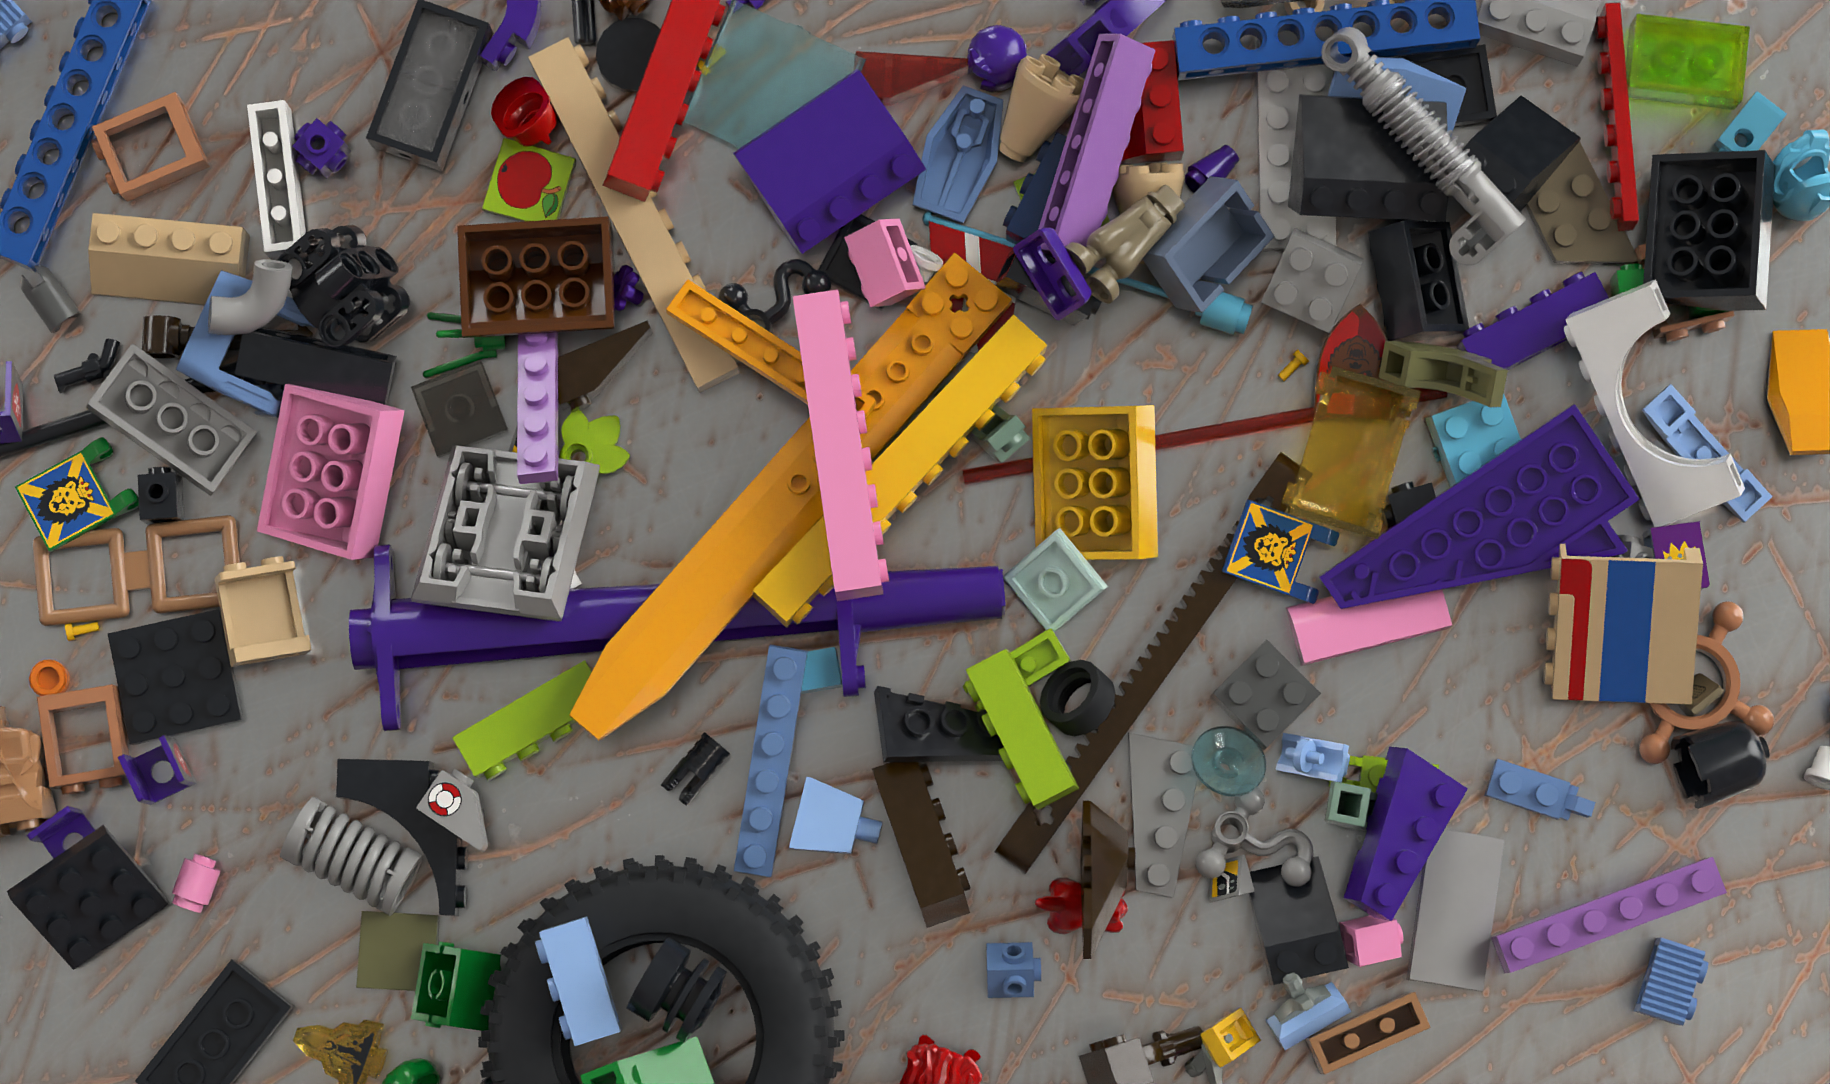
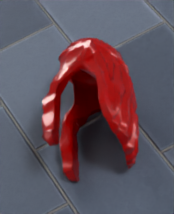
[900,1035,982,1084]

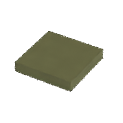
[356,911,440,991]

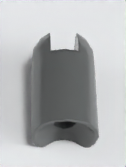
[20,265,81,333]

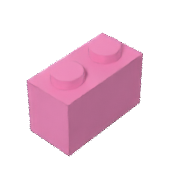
[844,218,926,307]

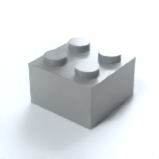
[1261,228,1364,333]

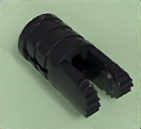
[661,732,730,805]

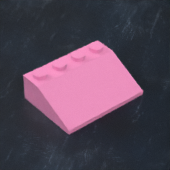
[257,384,405,560]

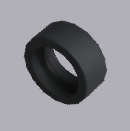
[1040,660,1116,737]

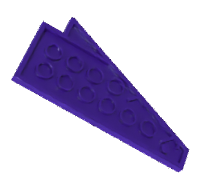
[1319,404,1640,609]

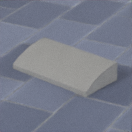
[86,343,257,496]
[1406,829,1504,992]

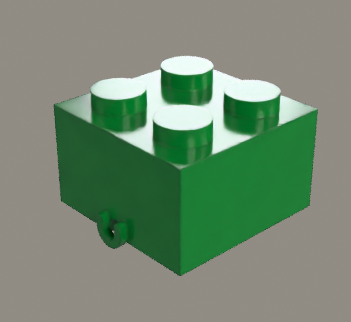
[411,941,501,1031]

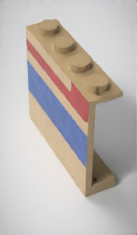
[1544,544,1703,704]

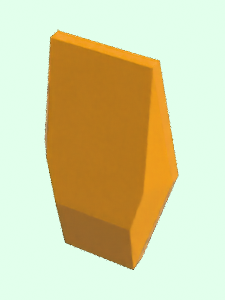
[1767,329,1830,455]

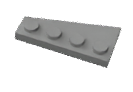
[1128,733,1204,898]

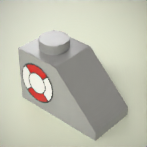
[416,769,488,852]

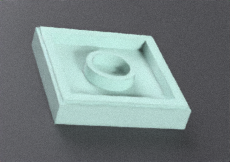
[1003,528,1108,633]

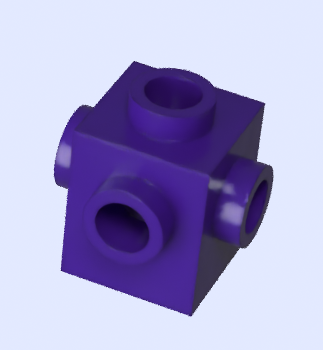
[292,118,351,179]

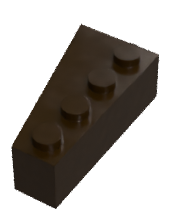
[872,762,971,928]

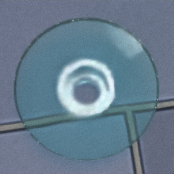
[1191,726,1266,796]

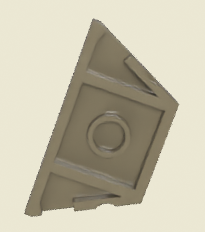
[1526,131,1638,265]

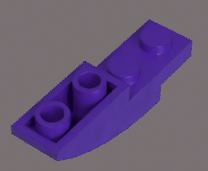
[1045,0,1167,76]

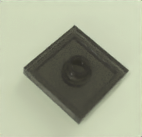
[411,360,509,458]

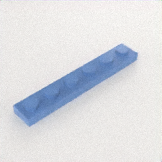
[734,645,808,877]

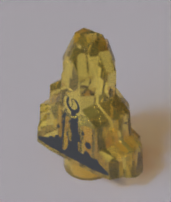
[293,1019,388,1084]

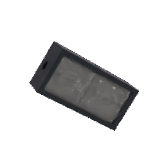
[366,0,494,171]

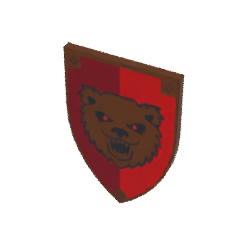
[1313,304,1392,420]

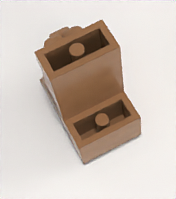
[0,706,57,837]

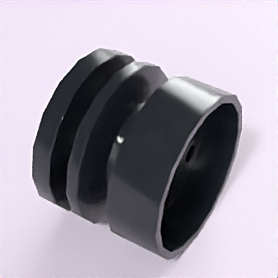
[626,937,727,1043]

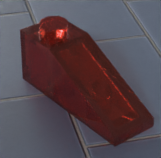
[854,51,968,106]

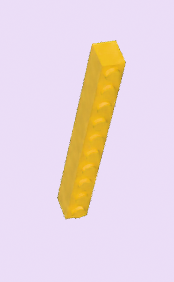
[753,314,1047,627]

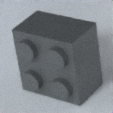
[1210,640,1321,750]

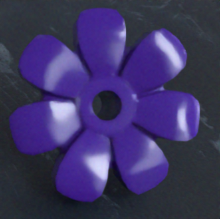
[614,265,644,311]

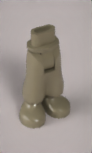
[1065,185,1185,304]

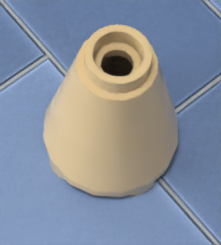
[999,54,1085,162]
[1112,162,1185,264]

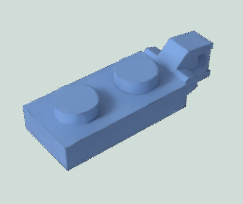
[1484,759,1596,820]

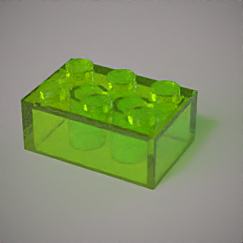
[1626,14,1750,110]

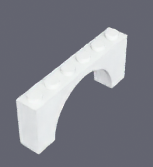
[1564,279,1745,527]

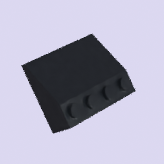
[1288,94,1448,222]
[1643,150,1775,311]

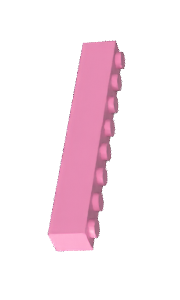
[793,290,889,601]

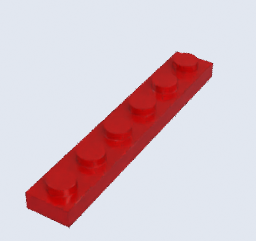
[1595,3,1639,231]

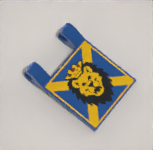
[1222,499,1339,604]

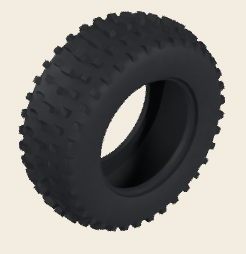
[478,855,845,1084]

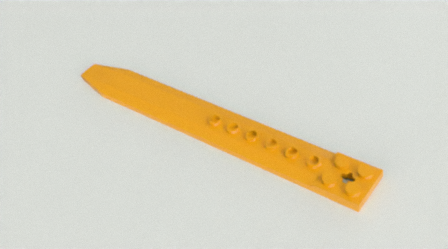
[569,253,1012,741]

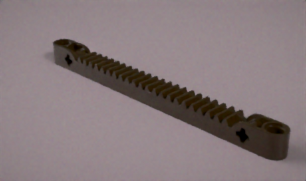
[994,452,1312,874]

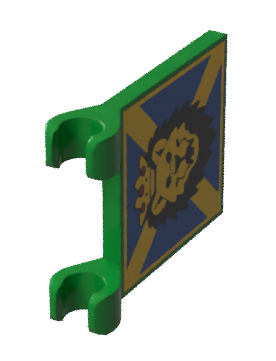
[15,437,139,552]

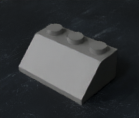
[1477,0,1600,67]

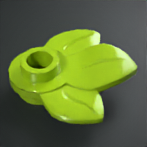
[559,410,630,475]

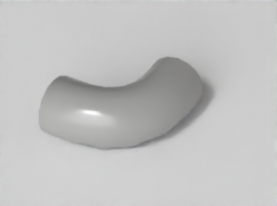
[208,259,293,335]

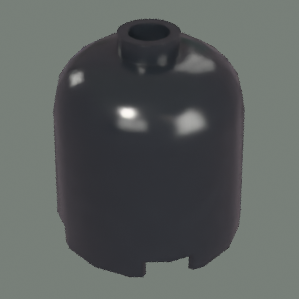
[1671,720,1770,809]

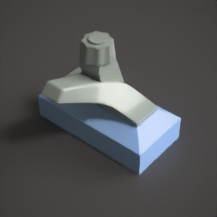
[1266,973,1351,1050]

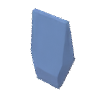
[1327,57,1466,136]
[912,85,1004,224]

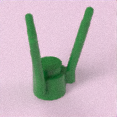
[423,312,506,378]

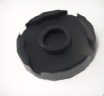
[596,17,660,92]

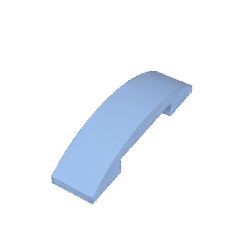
[1642,384,1772,522]

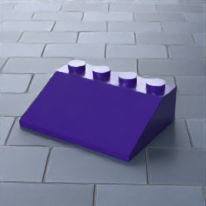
[733,69,926,254]

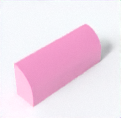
[1286,589,1452,666]

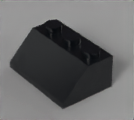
[1368,220,1469,342]

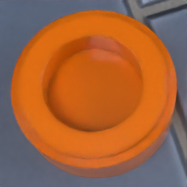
[29,660,70,696]

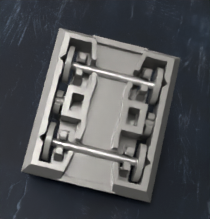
[411,445,600,621]

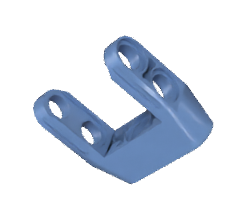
[176,270,316,418]

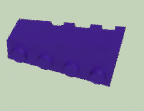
[1343,746,1468,921]

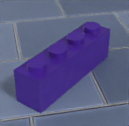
[1457,272,1609,370]

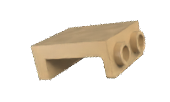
[214,556,312,667]

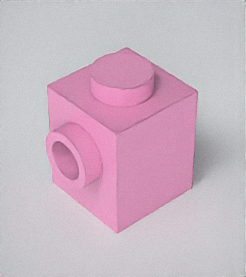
[1339,915,1403,967]

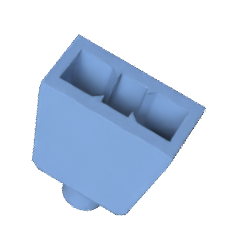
[789,777,883,854]

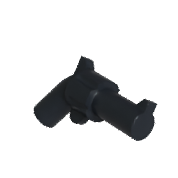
[54,338,120,393]

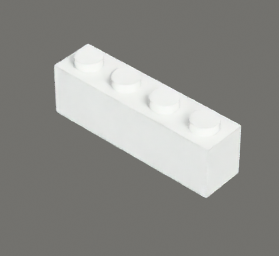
[247,100,306,260]

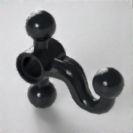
[718,259,831,334]

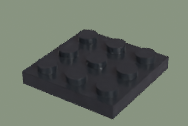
[107,609,244,745]
[7,825,168,970]

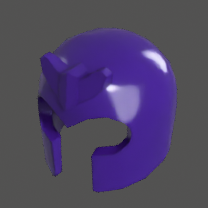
[967,25,1027,92]

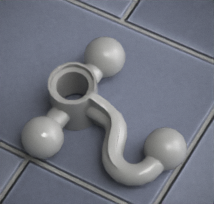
[1196,785,1314,887]

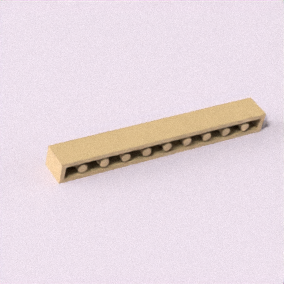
[528,37,740,393]

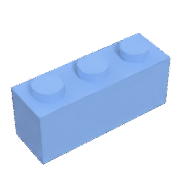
[535,916,622,1046]

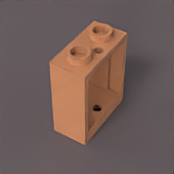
[91,92,210,202]
[37,684,130,795]

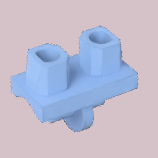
[1276,733,1350,783]

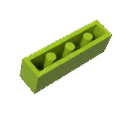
[964,649,1079,810]
[452,660,592,781]

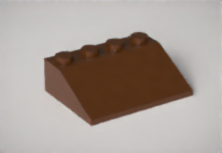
[457,216,614,338]

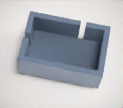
[1142,176,1275,313]

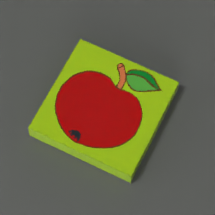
[482,138,576,222]

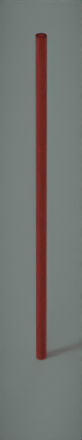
[962,388,1448,485]

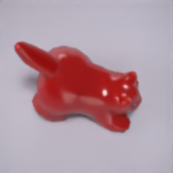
[1035,878,1128,935]

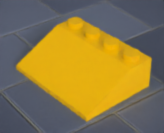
[1032,405,1158,560]

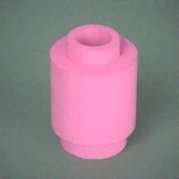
[172,854,221,913]

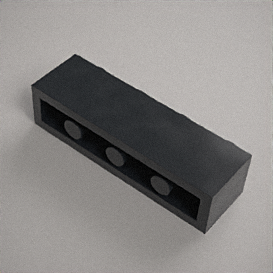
[235,327,397,405]

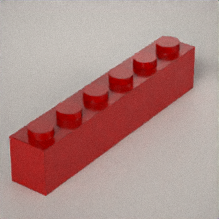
[602,0,726,202]

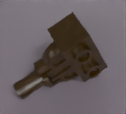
[1079,1026,1203,1084]

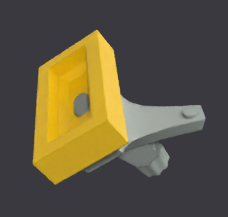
[1184,1008,1261,1084]

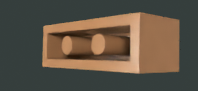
[1305,992,1431,1075]

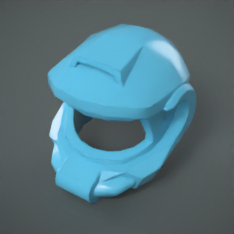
[1773,129,1830,221]

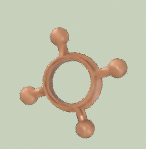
[1639,601,1774,764]

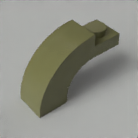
[1379,341,1508,407]

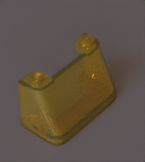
[1282,366,1421,539]

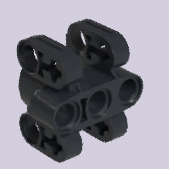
[277,225,410,347]

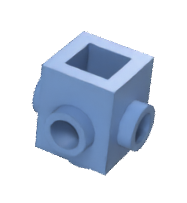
[986,942,1041,998]

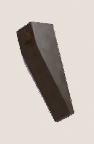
[1080,801,1136,959]

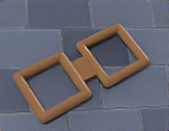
[33,515,240,626]

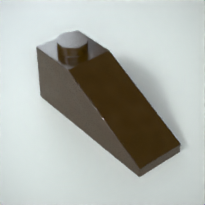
[558,320,653,412]

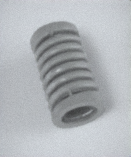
[280,797,423,916]

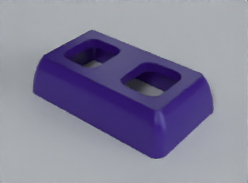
[1013,228,1092,321]

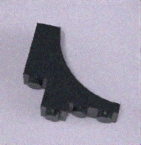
[336,759,484,916]

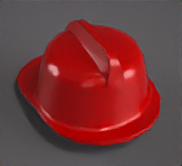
[491,77,558,147]

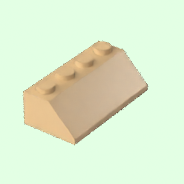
[88,213,250,305]

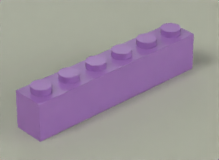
[1038,34,1156,258]
[1491,857,1727,973]

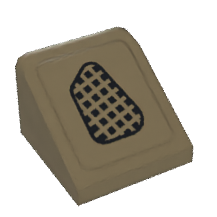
[1677,673,1724,717]

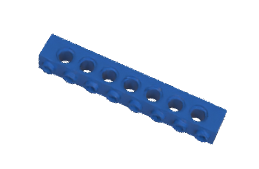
[0,0,151,272]
[1172,0,1481,80]

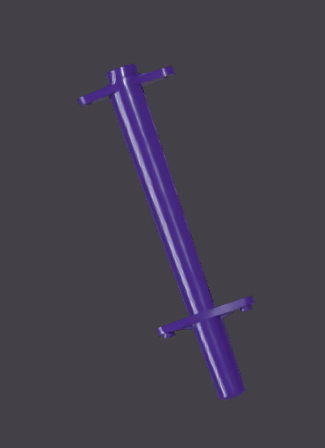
[349,544,1006,731]

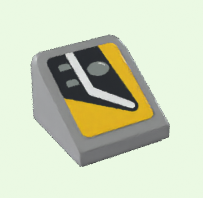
[1209,854,1255,903]

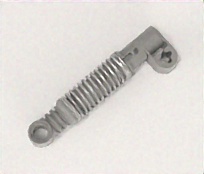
[1321,27,1526,265]

